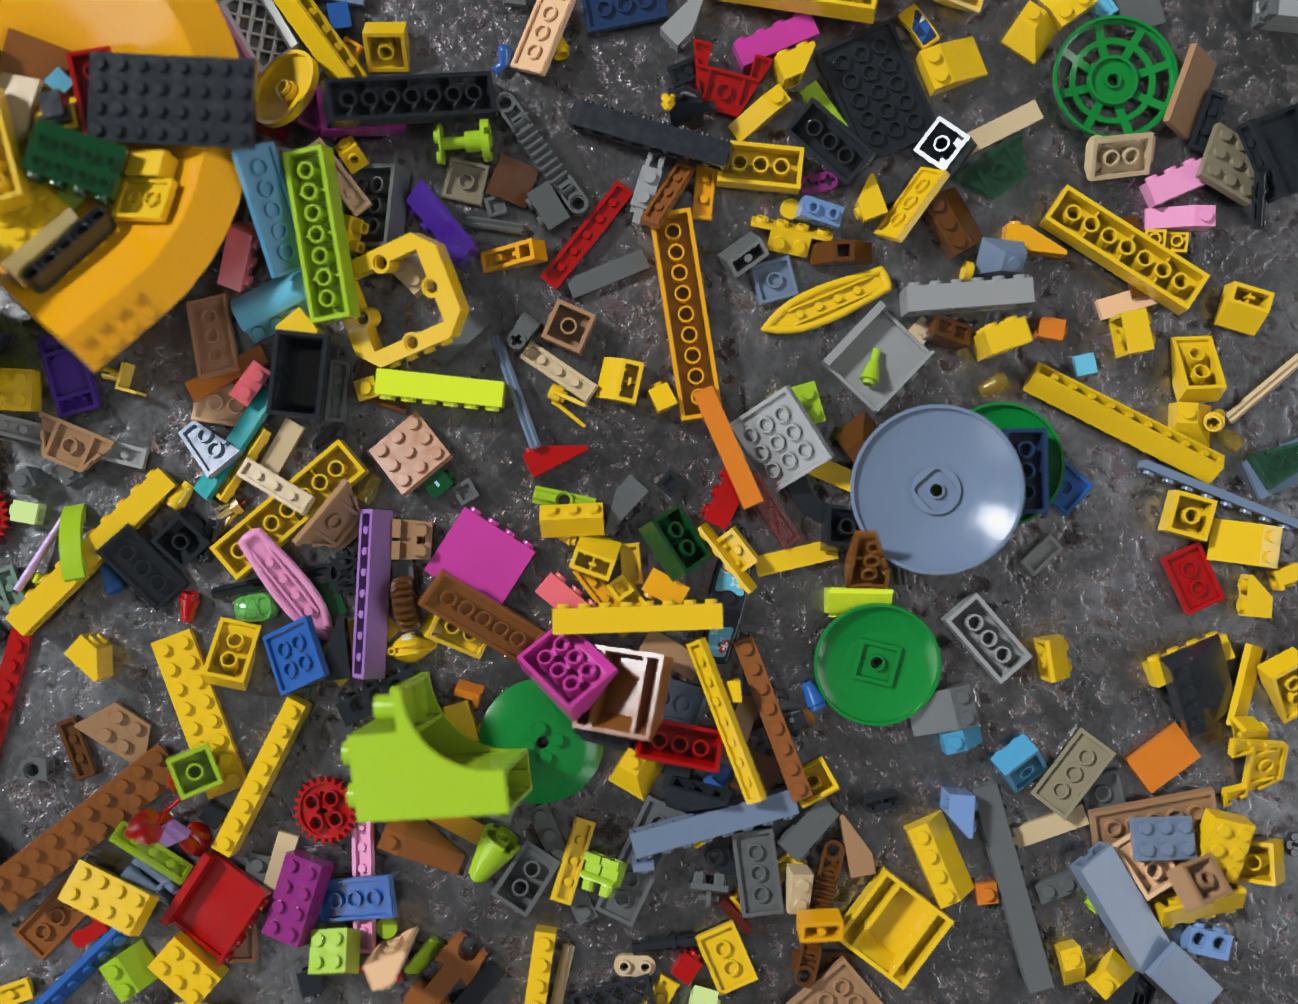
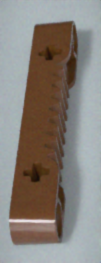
[793,837,845,988]

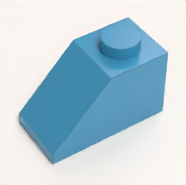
[938,726,983,755]

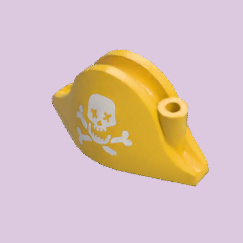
[386,632,438,663]

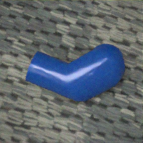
[491,44,512,76]

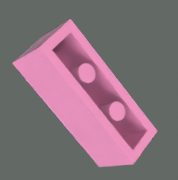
[1139,157,1206,208]

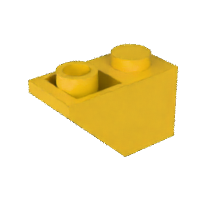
[1236,574,1273,618]

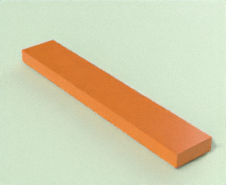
[693,385,764,510]

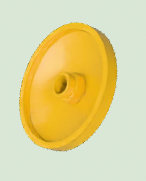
[256,50,319,128]

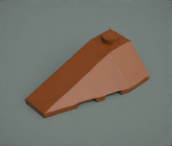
[844,530,890,589]
[377,819,466,875]

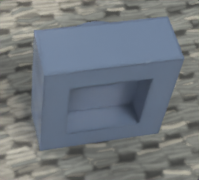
[632,856,654,874]

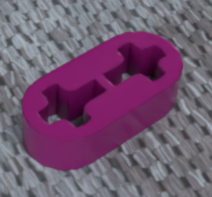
[800,171,838,196]

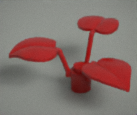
[124,773,211,857]

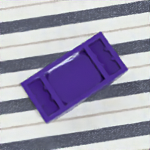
[36,335,101,419]

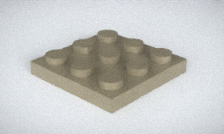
[1195,122,1254,207]

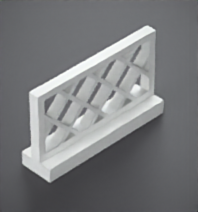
[219,0,306,73]

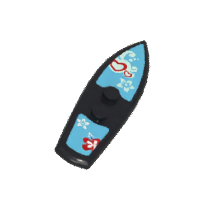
[703,527,752,664]

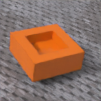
[974,880,999,905]

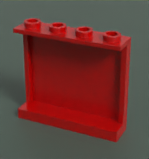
[159,849,272,967]

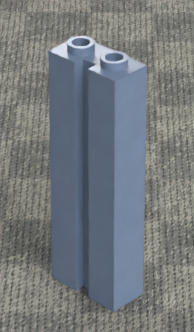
[1069,841,1171,974]

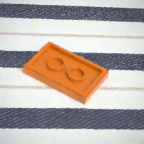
[1124,722,1201,794]

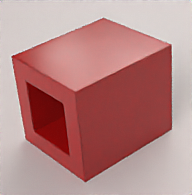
[671,948,703,985]

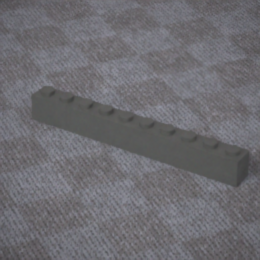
[969,779,1056,994]

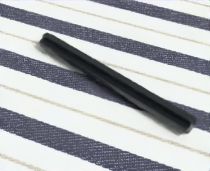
[211,562,334,599]

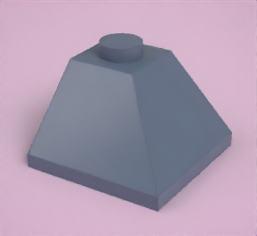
[974,237,1027,279]

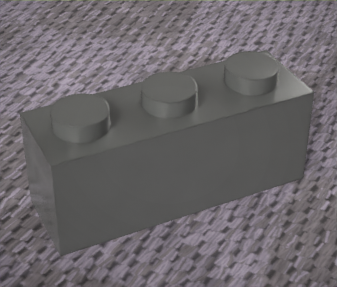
[776,799,840,862]

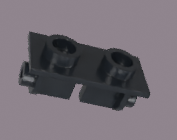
[195,518,229,564]

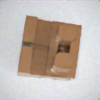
[391,519,433,560]

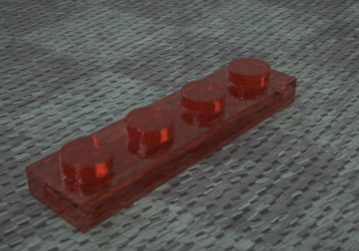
[751,470,801,549]

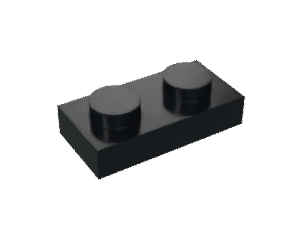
[665,56,710,88]

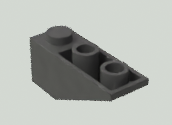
[604,474,649,537]

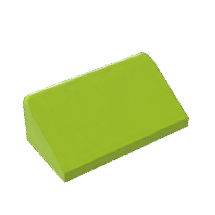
[404,933,445,975]

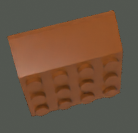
[572,644,673,741]

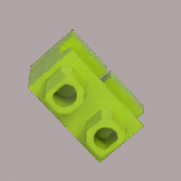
[579,851,628,898]

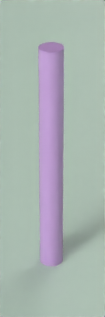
[13,517,60,593]

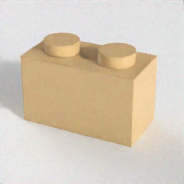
[782,863,814,914]

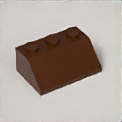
[923,186,984,261]

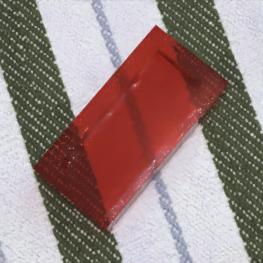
[718,895,752,936]

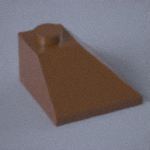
[831,411,877,467]

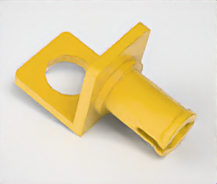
[101,362,147,397]

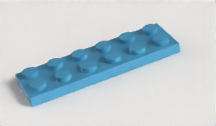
[231,141,302,278]

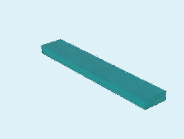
[193,386,268,501]

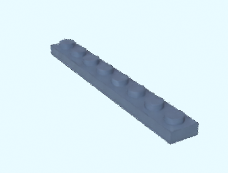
[1137,460,1298,532]

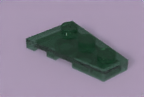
[1244,442,1298,490]

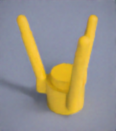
[547,383,586,428]

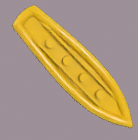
[761,266,892,334]

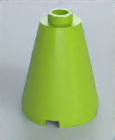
[469,823,521,883]

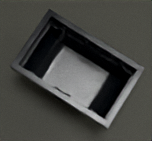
[266,329,331,420]

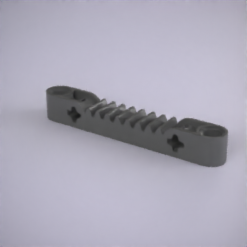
[495,92,589,218]

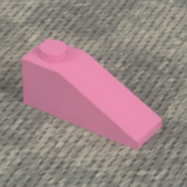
[1144,205,1216,231]

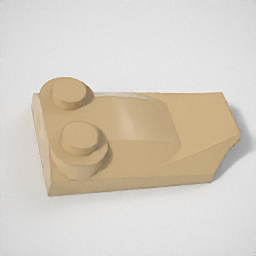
[1084,132,1156,181]

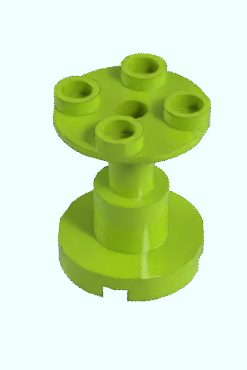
[433,119,493,165]

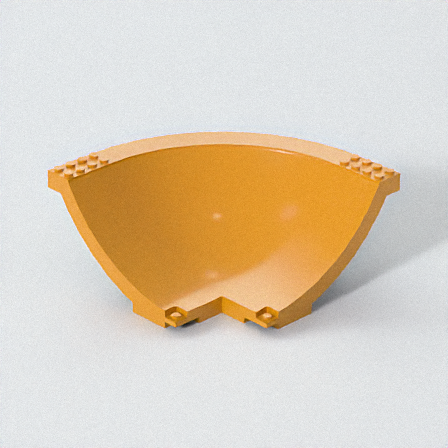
[0,0,242,374]

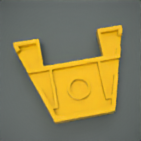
[1220,738,1289,807]

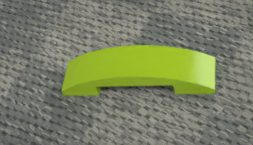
[59,503,87,582]

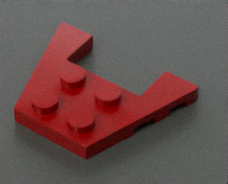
[694,39,773,117]

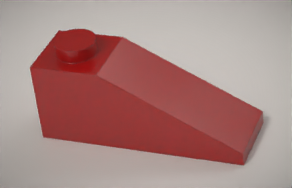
[522,445,589,478]

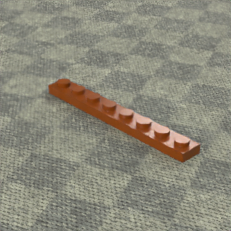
[733,636,813,803]

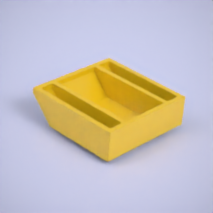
[0,176,80,289]
[840,865,954,990]

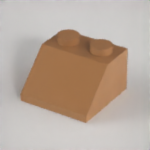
[1165,852,1233,913]

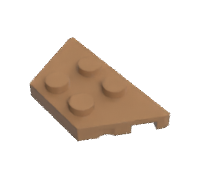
[39,411,117,473]
[292,478,361,548]
[74,701,152,763]

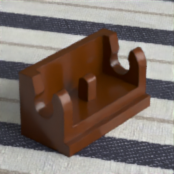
[922,314,972,351]

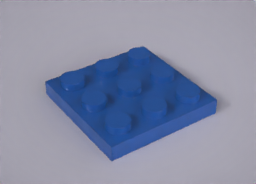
[262,615,330,696]

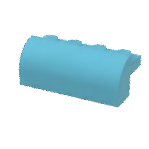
[230,270,309,344]

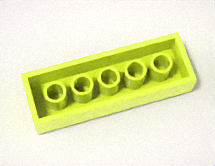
[374,368,507,412]

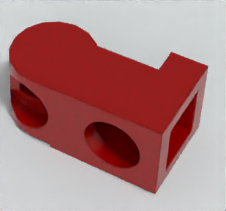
[71,917,112,948]

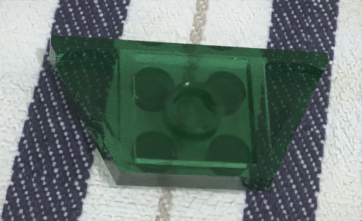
[953,131,1029,200]

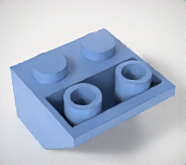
[940,787,978,839]

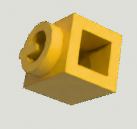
[334,135,370,174]

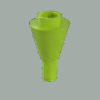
[859,348,881,387]

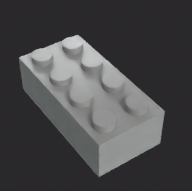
[941,592,1033,684]

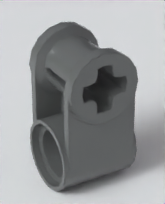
[507,312,542,353]

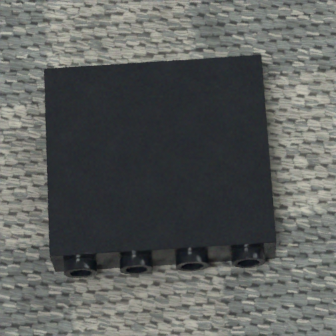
[1236,103,1298,204]

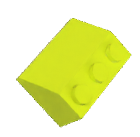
[824,587,893,617]

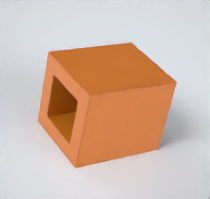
[1033,316,1068,343]

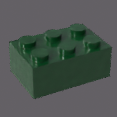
[638,503,713,582]

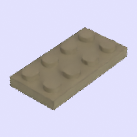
[1030,727,1116,820]

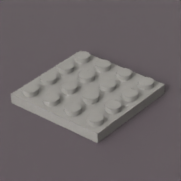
[729,384,835,498]

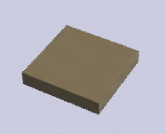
[441,157,491,207]

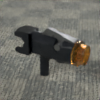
[750,708,817,752]

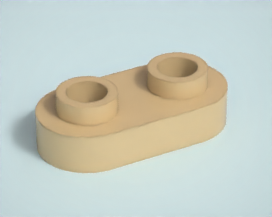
[614,953,656,977]

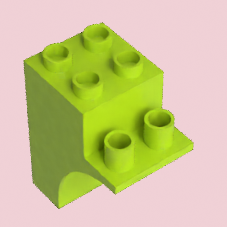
[341,671,533,823]

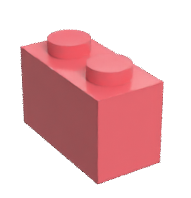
[229,359,270,407]

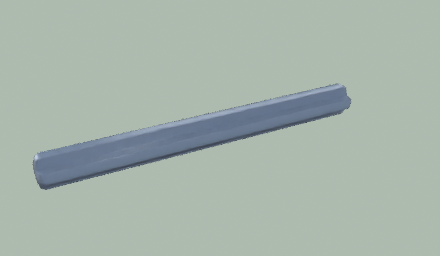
[490,334,541,450]

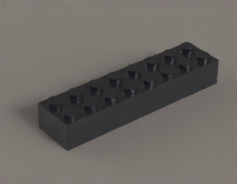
[320,71,497,129]

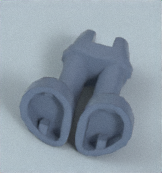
[119,858,182,906]

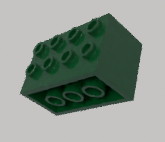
[21,118,130,207]

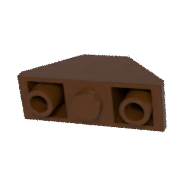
[809,239,872,266]

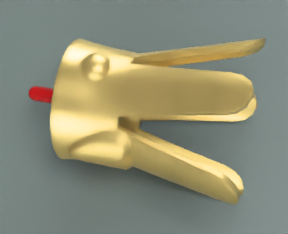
[214,498,246,527]

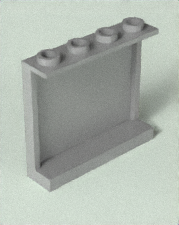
[821,300,935,414]

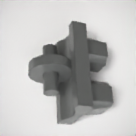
[689,871,729,908]

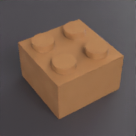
[541,298,597,356]

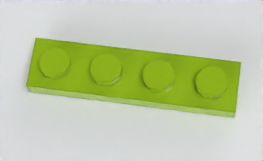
[109,821,194,885]

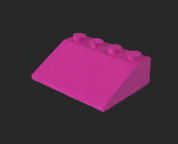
[516,628,618,722]

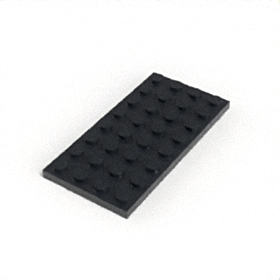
[87,52,259,150]

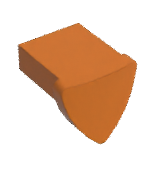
[453,679,484,711]

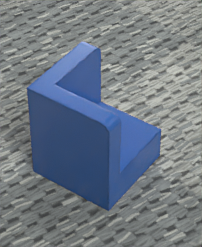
[326,1,352,31]
[703,761,734,788]

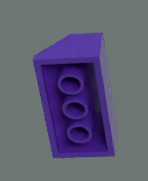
[406,180,480,268]

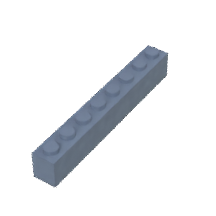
[629,786,799,860]

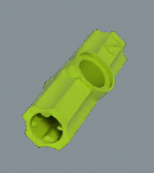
[532,485,597,505]

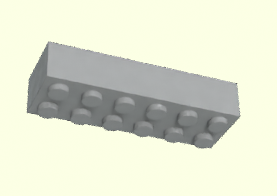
[899,274,1035,318]

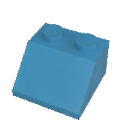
[990,734,1048,794]

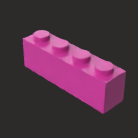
[732,13,820,73]

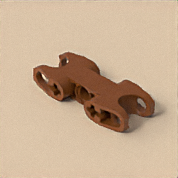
[402,928,489,1004]

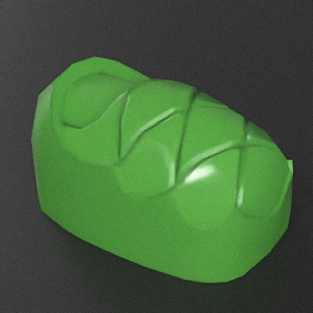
[234,592,280,622]

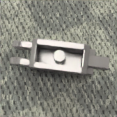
[630,152,666,227]

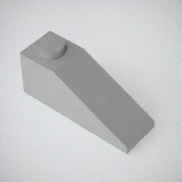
[660,0,705,52]

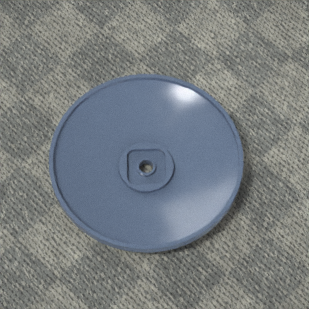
[850,404,1025,575]

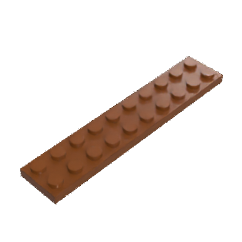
[0,742,171,913]

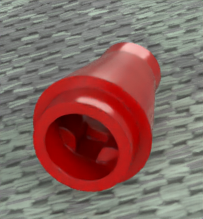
[179,591,201,623]

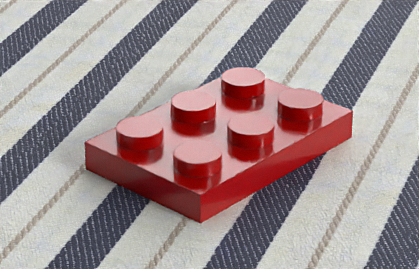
[1159,541,1226,616]

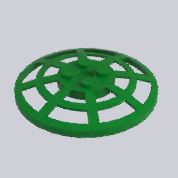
[1052,15,1178,137]

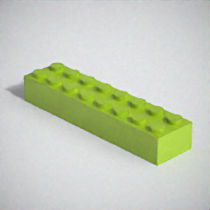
[282,144,361,324]

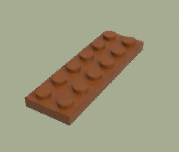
[418,568,547,664]

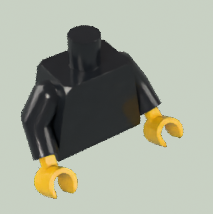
[661,85,716,132]

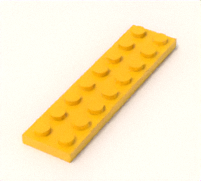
[150,628,247,800]

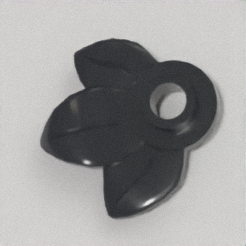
[704,835,736,875]

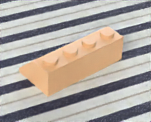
[363,926,419,991]

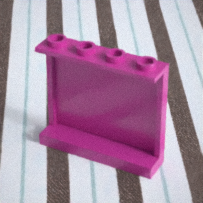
[424,506,537,604]

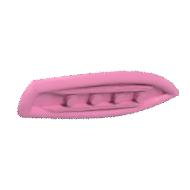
[238,527,334,641]

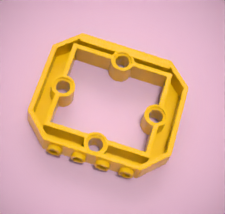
[342,233,470,369]

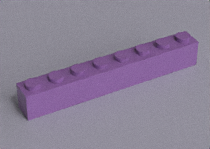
[351,509,393,679]

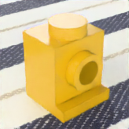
[1265,562,1298,591]

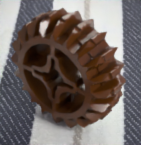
[391,576,423,632]

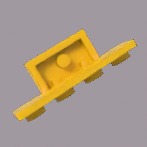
[751,215,833,258]
[697,521,760,595]

